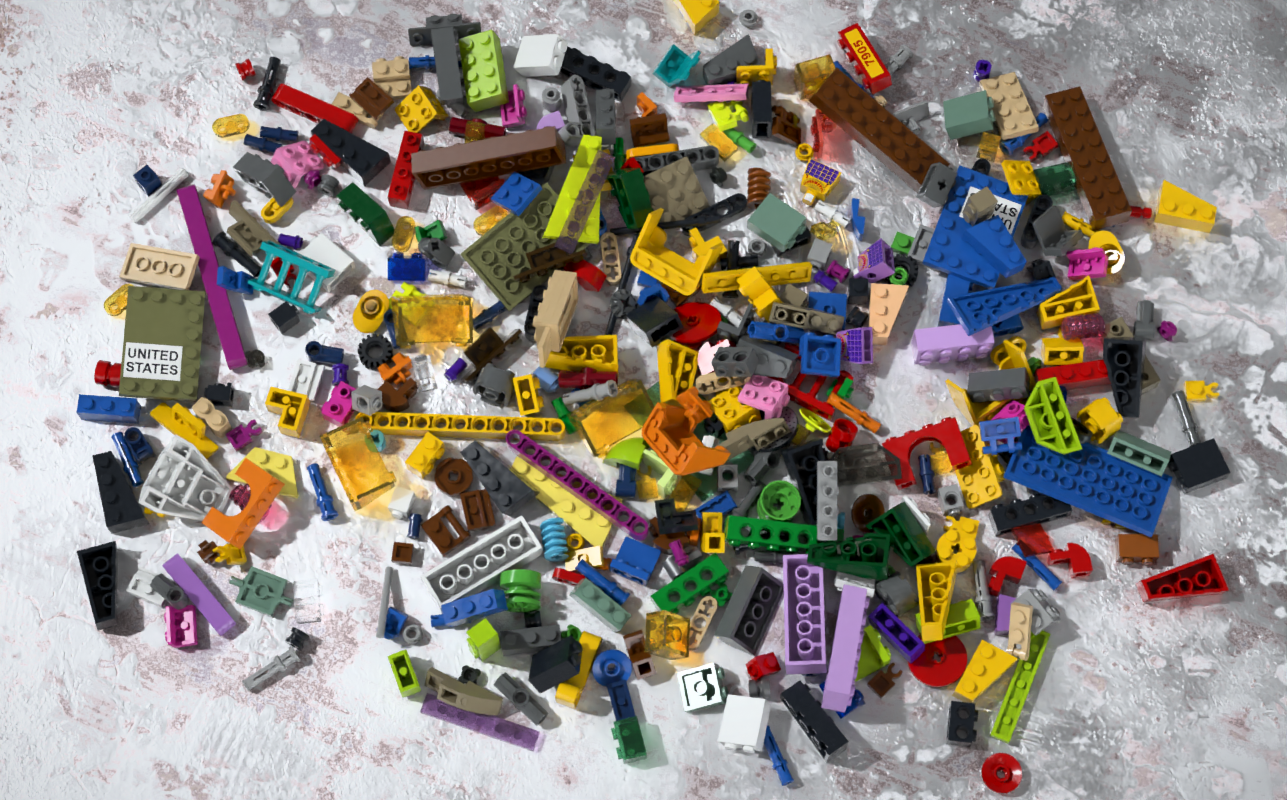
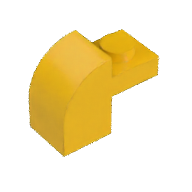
[688,227,727,263]
[700,512,725,553]

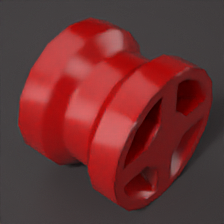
[235,58,256,81]

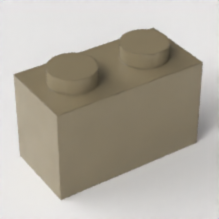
[962,187,998,227]

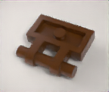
[772,105,801,147]

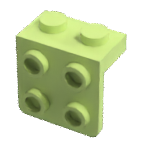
[643,449,678,499]

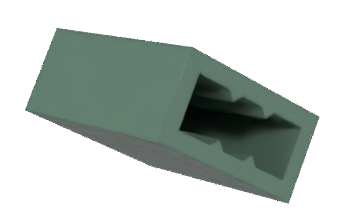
[943,90,996,140]
[747,193,807,253]

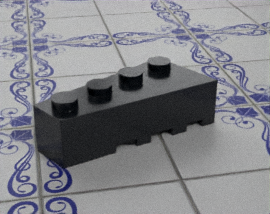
[780,681,849,763]

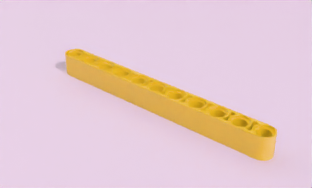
[355,412,566,441]

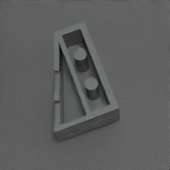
[703,34,761,85]
[232,152,297,207]
[737,333,799,378]

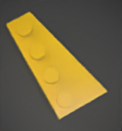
[545,335,619,379]
[916,562,956,641]

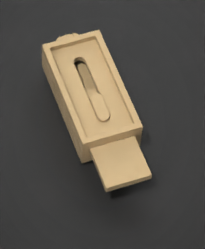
[533,270,579,368]

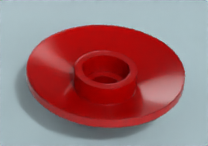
[981,753,1022,794]

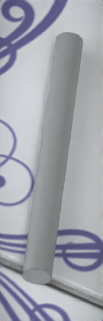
[376,567,393,638]

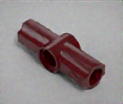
[449,117,506,141]
[558,367,618,390]

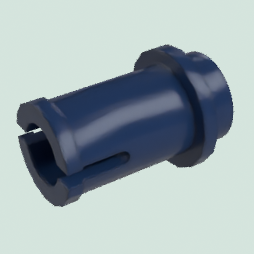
[407,513,423,539]

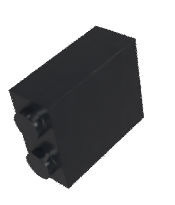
[751,80,772,138]
[625,296,684,348]
[1168,438,1231,494]
[528,635,583,693]

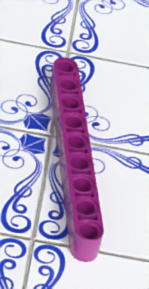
[506,430,648,541]

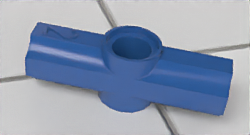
[747,321,805,344]

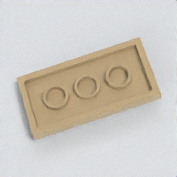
[979,72,1039,140]
[119,243,200,290]

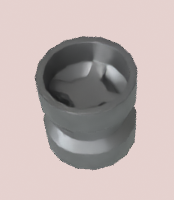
[749,678,770,699]

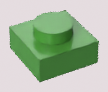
[891,232,914,256]

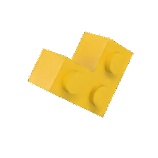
[737,266,783,323]
[265,387,310,438]

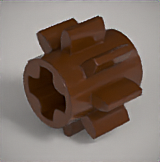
[197,540,219,564]

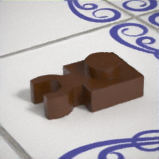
[867,663,903,699]

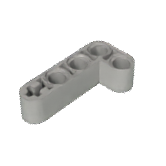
[558,75,595,147]

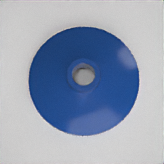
[592,649,632,687]

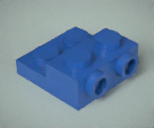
[799,332,841,377]

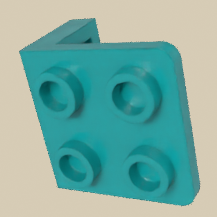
[652,44,701,87]

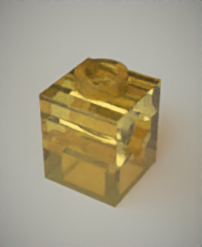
[976,132,1001,162]

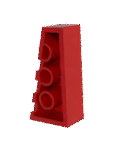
[1136,554,1229,602]

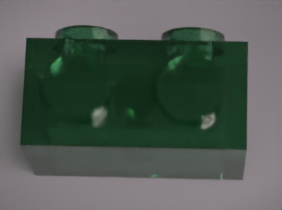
[1033,162,1077,197]
[611,716,647,764]

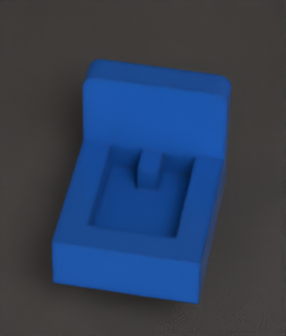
[637,283,670,306]
[376,606,408,640]

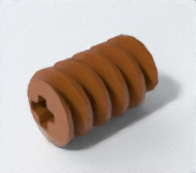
[747,168,771,210]

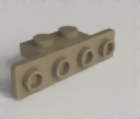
[227,200,281,259]

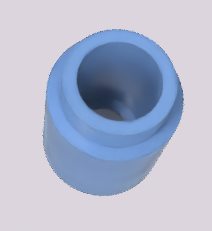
[533,366,559,393]

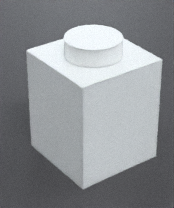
[388,486,416,519]

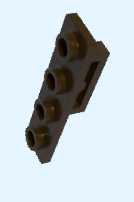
[513,241,587,283]
[461,327,522,383]

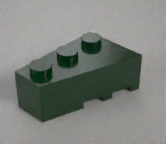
[603,168,654,229]
[336,182,397,247]
[866,501,936,567]

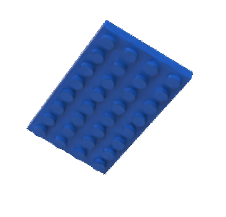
[1003,424,1173,537]

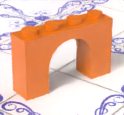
[201,458,285,549]

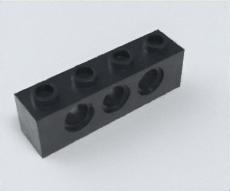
[559,46,631,102]
[988,494,1072,537]

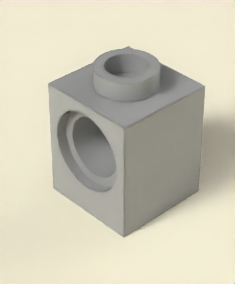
[807,238,833,270]
[351,385,382,416]
[717,462,738,492]
[937,484,964,516]

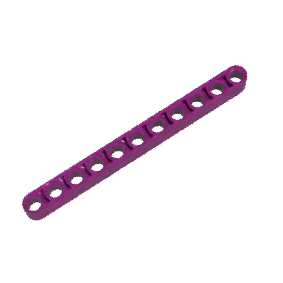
[177,184,248,370]

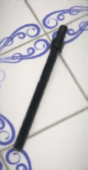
[610,215,721,235]
[604,234,639,335]

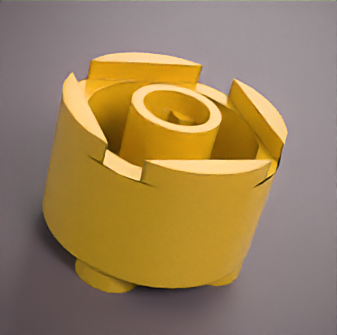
[1077,397,1123,444]
[934,530,976,574]

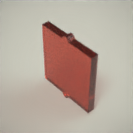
[1011,524,1054,557]

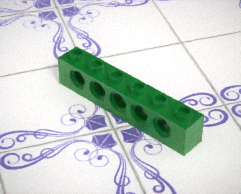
[724,515,844,554]

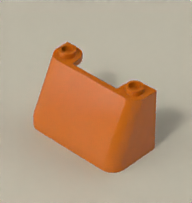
[641,402,731,476]

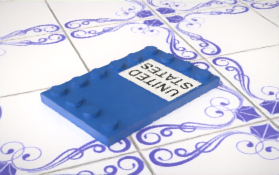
[922,165,1028,289]

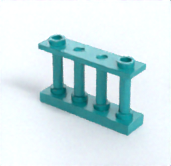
[248,240,336,314]

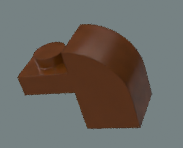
[377,378,418,412]
[648,516,690,555]
[623,630,656,680]

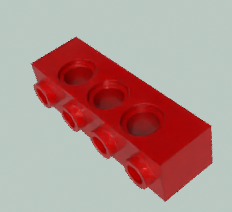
[387,131,425,209]

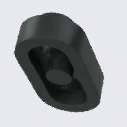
[1071,417,1093,444]

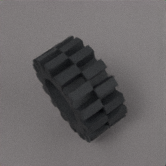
[884,254,918,289]
[358,333,393,371]

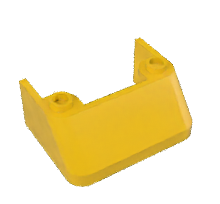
[630,208,724,295]
[945,340,1036,426]

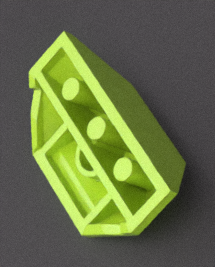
[1024,377,1082,455]

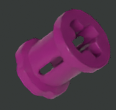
[826,260,851,284]

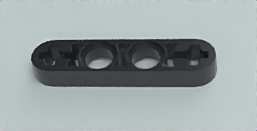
[681,193,747,236]

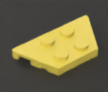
[226,447,299,499]

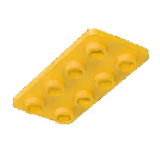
[955,425,1005,509]

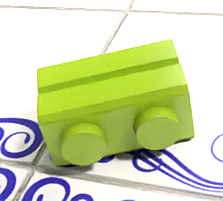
[387,650,421,698]

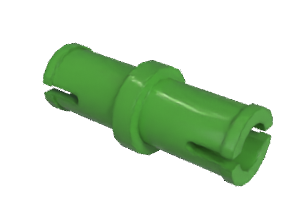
[721,128,756,153]

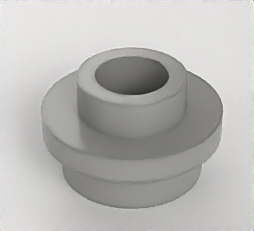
[739,10,757,28]
[748,239,767,257]
[403,624,423,644]

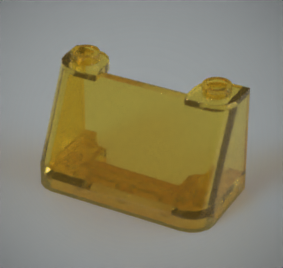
[391,294,473,349]
[567,379,655,458]
[320,417,397,512]

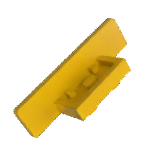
[150,402,219,459]

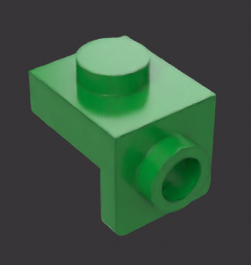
[415,220,448,242]
[826,378,854,400]

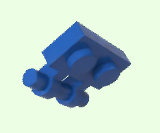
[979,416,1022,455]

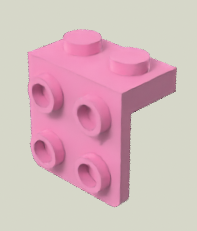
[270,141,325,189]
[738,375,790,419]

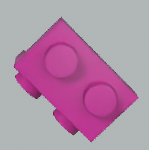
[500,84,527,128]
[1066,247,1108,280]
[164,605,198,648]

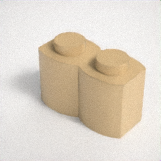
[192,397,232,438]

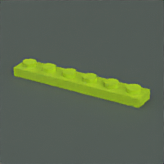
[990,631,1051,744]

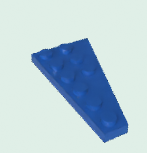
[948,277,1062,336]

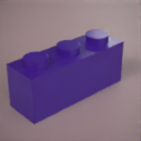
[868,603,925,664]

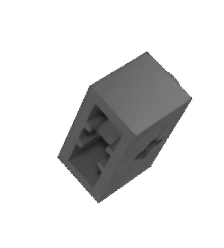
[916,162,957,208]

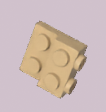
[372,56,412,100]

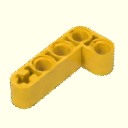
[555,631,603,709]

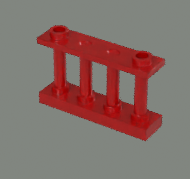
[766,343,854,422]

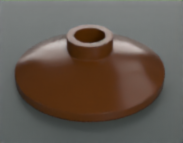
[851,494,885,533]

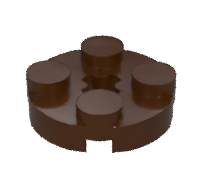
[434,458,473,497]

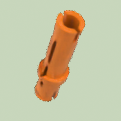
[826,392,881,433]

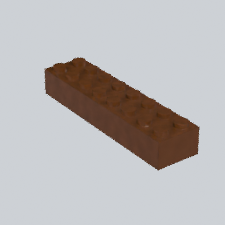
[808,67,950,193]
[1043,86,1132,231]
[411,126,566,190]

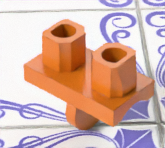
[203,170,236,209]
[378,352,413,386]
[676,386,713,423]

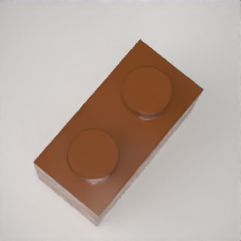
[1115,534,1159,565]

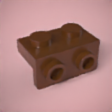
[629,113,670,147]

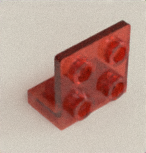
[810,109,837,158]
[459,176,505,210]

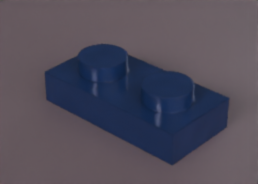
[607,680,636,724]

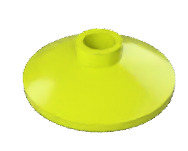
[799,408,832,433]

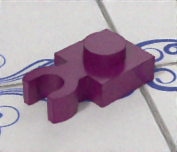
[225,419,262,452]

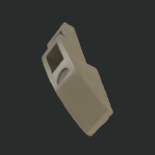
[769,302,845,335]
[713,418,791,461]
[424,667,503,716]

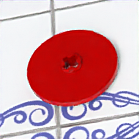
[670,302,722,343]
[908,635,967,687]

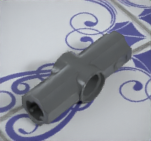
[743,442,791,485]
[493,672,549,726]

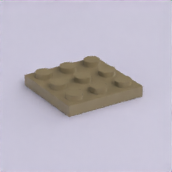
[644,156,710,223]

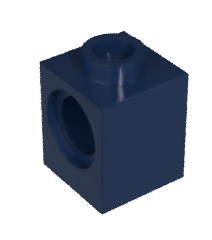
[133,165,162,197]

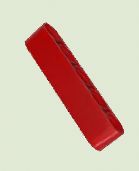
[271,84,359,133]

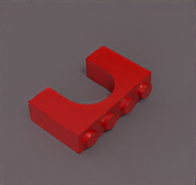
[882,417,972,490]

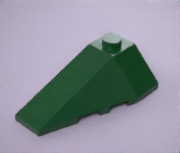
[807,533,891,580]

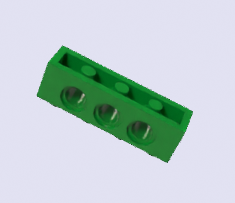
[651,553,729,619]

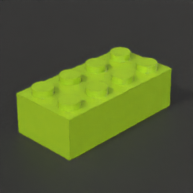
[458,29,509,112]

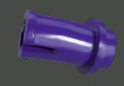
[278,233,303,250]
[813,270,838,292]
[444,358,468,382]

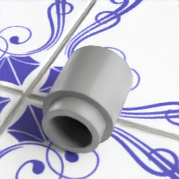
[542,87,561,112]

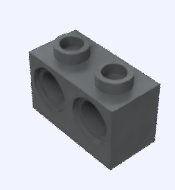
[711,347,759,377]

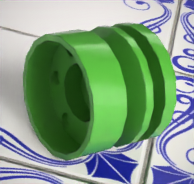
[757,480,801,523]
[500,569,541,613]

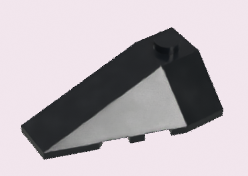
[1103,337,1146,418]

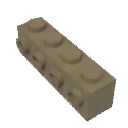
[1099,316,1161,394]

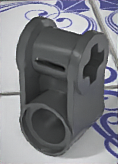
[418,238,455,269]

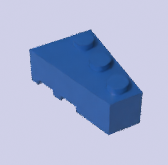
[962,215,1027,278]

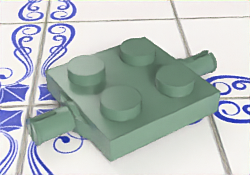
[229,566,294,617]

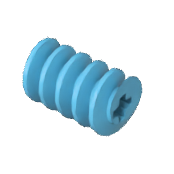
[540,518,569,562]

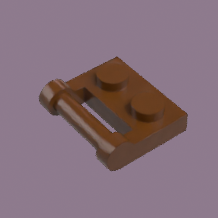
[421,505,471,557]

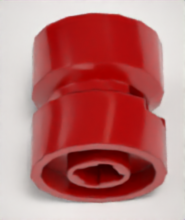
[94,360,121,388]
[825,419,858,455]

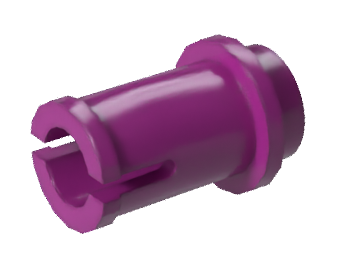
[669,540,689,566]

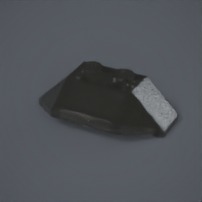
[828,443,902,487]

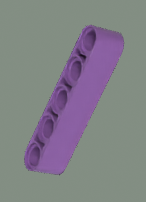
[162,553,236,636]

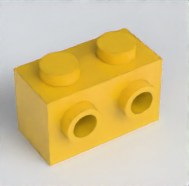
[1041,338,1084,365]
[513,374,544,416]
[405,432,445,479]

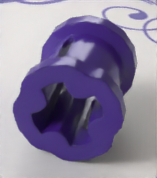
[973,59,992,82]
[332,364,349,387]

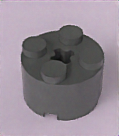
[473,363,515,407]
[874,571,919,617]

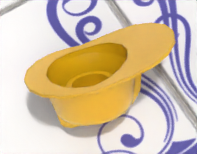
[1088,230,1125,274]
[352,289,389,333]

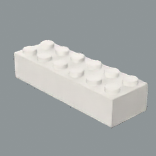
[420,515,543,614]

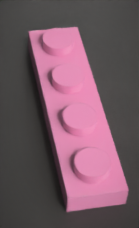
[674,84,749,103]

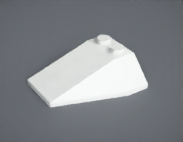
[139,435,234,521]

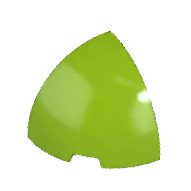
[602,437,650,470]

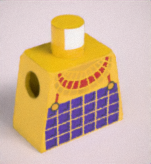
[800,158,841,206]

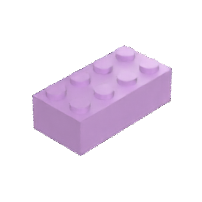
[911,324,994,366]

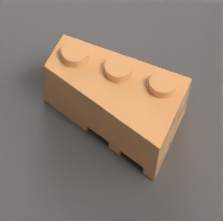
[868,283,909,345]

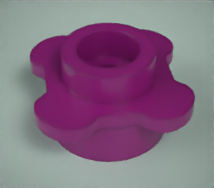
[304,170,322,190]
[1157,321,1177,341]

